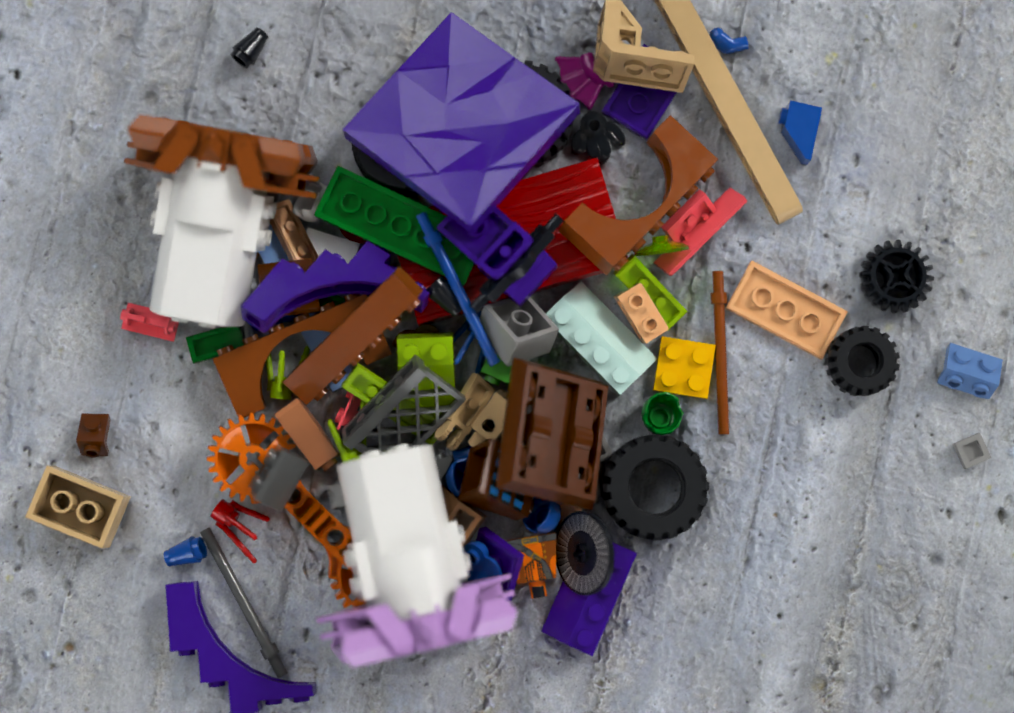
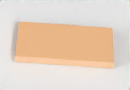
[725,260,848,360]

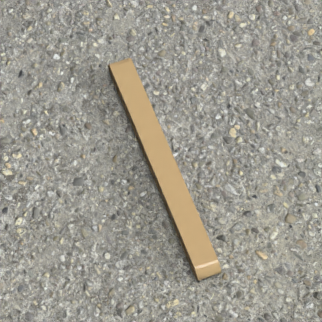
[654,0,803,225]

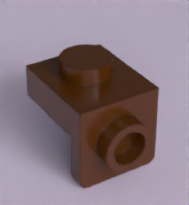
[76,413,111,458]

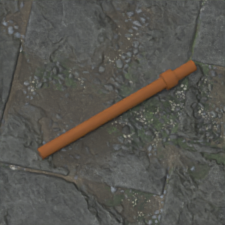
[710,271,729,435]

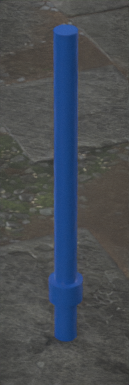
[416,212,500,366]

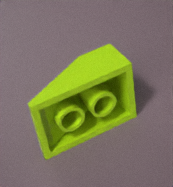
[397,332,456,415]

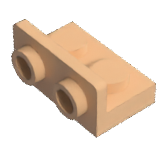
[614,283,669,344]

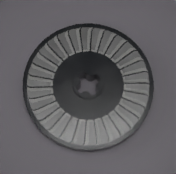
[556,511,615,595]

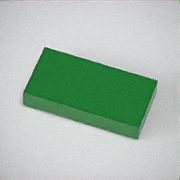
[186,326,244,364]

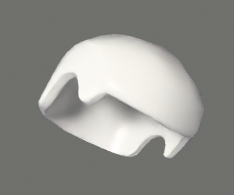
[293,182,327,222]

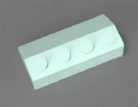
[546,281,658,397]

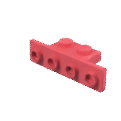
[654,188,747,276]

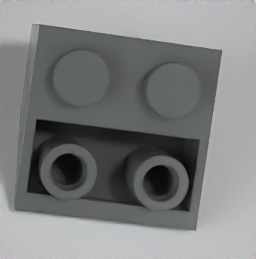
[249,444,309,512]

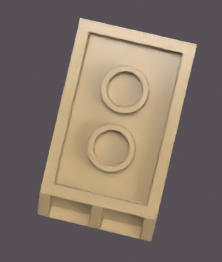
[593,0,695,93]

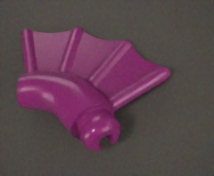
[554,53,615,110]

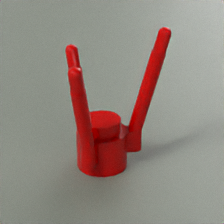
[210,499,270,563]

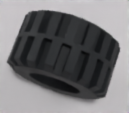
[825,326,900,397]

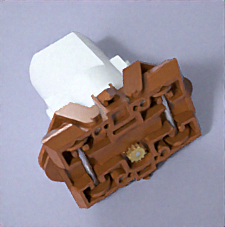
[123,114,320,328]

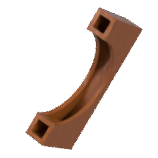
[558,115,718,276]
[213,294,392,418]

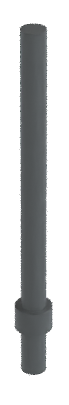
[200,527,287,678]

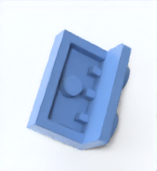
[937,343,1003,399]

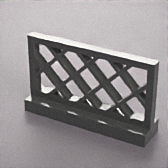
[341,355,466,454]

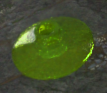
[634,235,689,256]

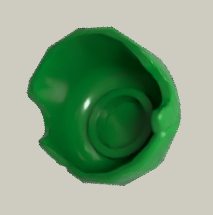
[641,392,684,435]

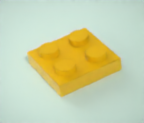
[653,336,716,399]

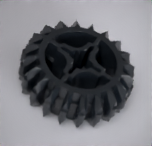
[859,240,934,314]

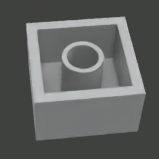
[479,297,559,367]

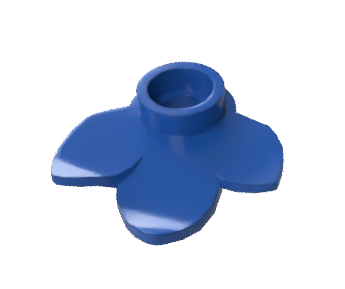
[463,541,502,583]

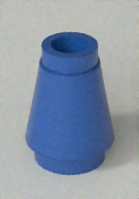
[164,536,207,567]

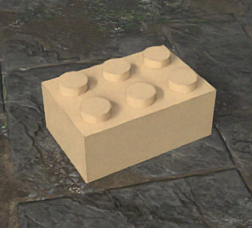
[25,465,131,548]

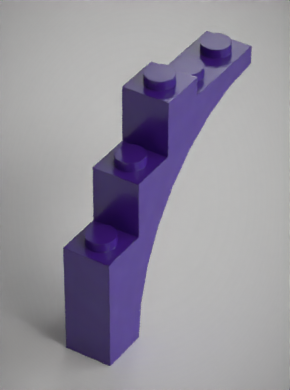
[241,240,429,334]
[165,581,317,713]

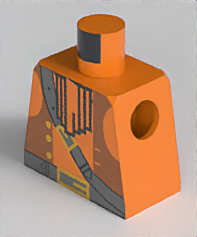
[505,532,556,599]

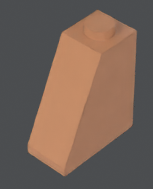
[274,399,340,472]

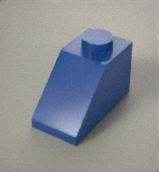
[778,100,822,165]

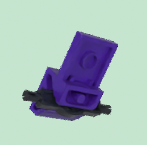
[436,207,564,313]

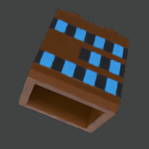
[457,438,534,521]

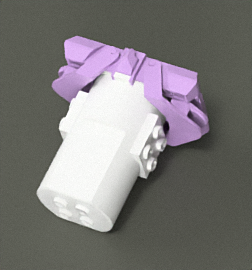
[316,444,517,668]

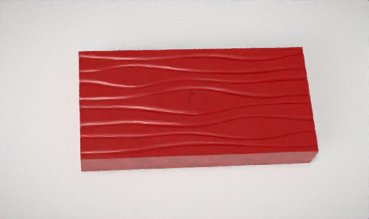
[398,158,628,326]

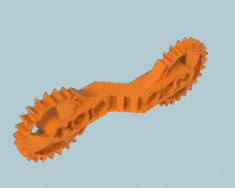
[206,412,366,608]

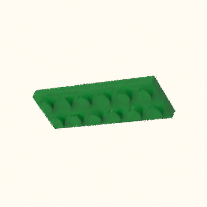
[314,165,475,286]

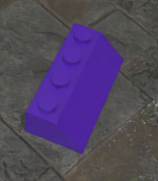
[541,543,637,656]

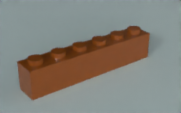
[283,266,423,405]

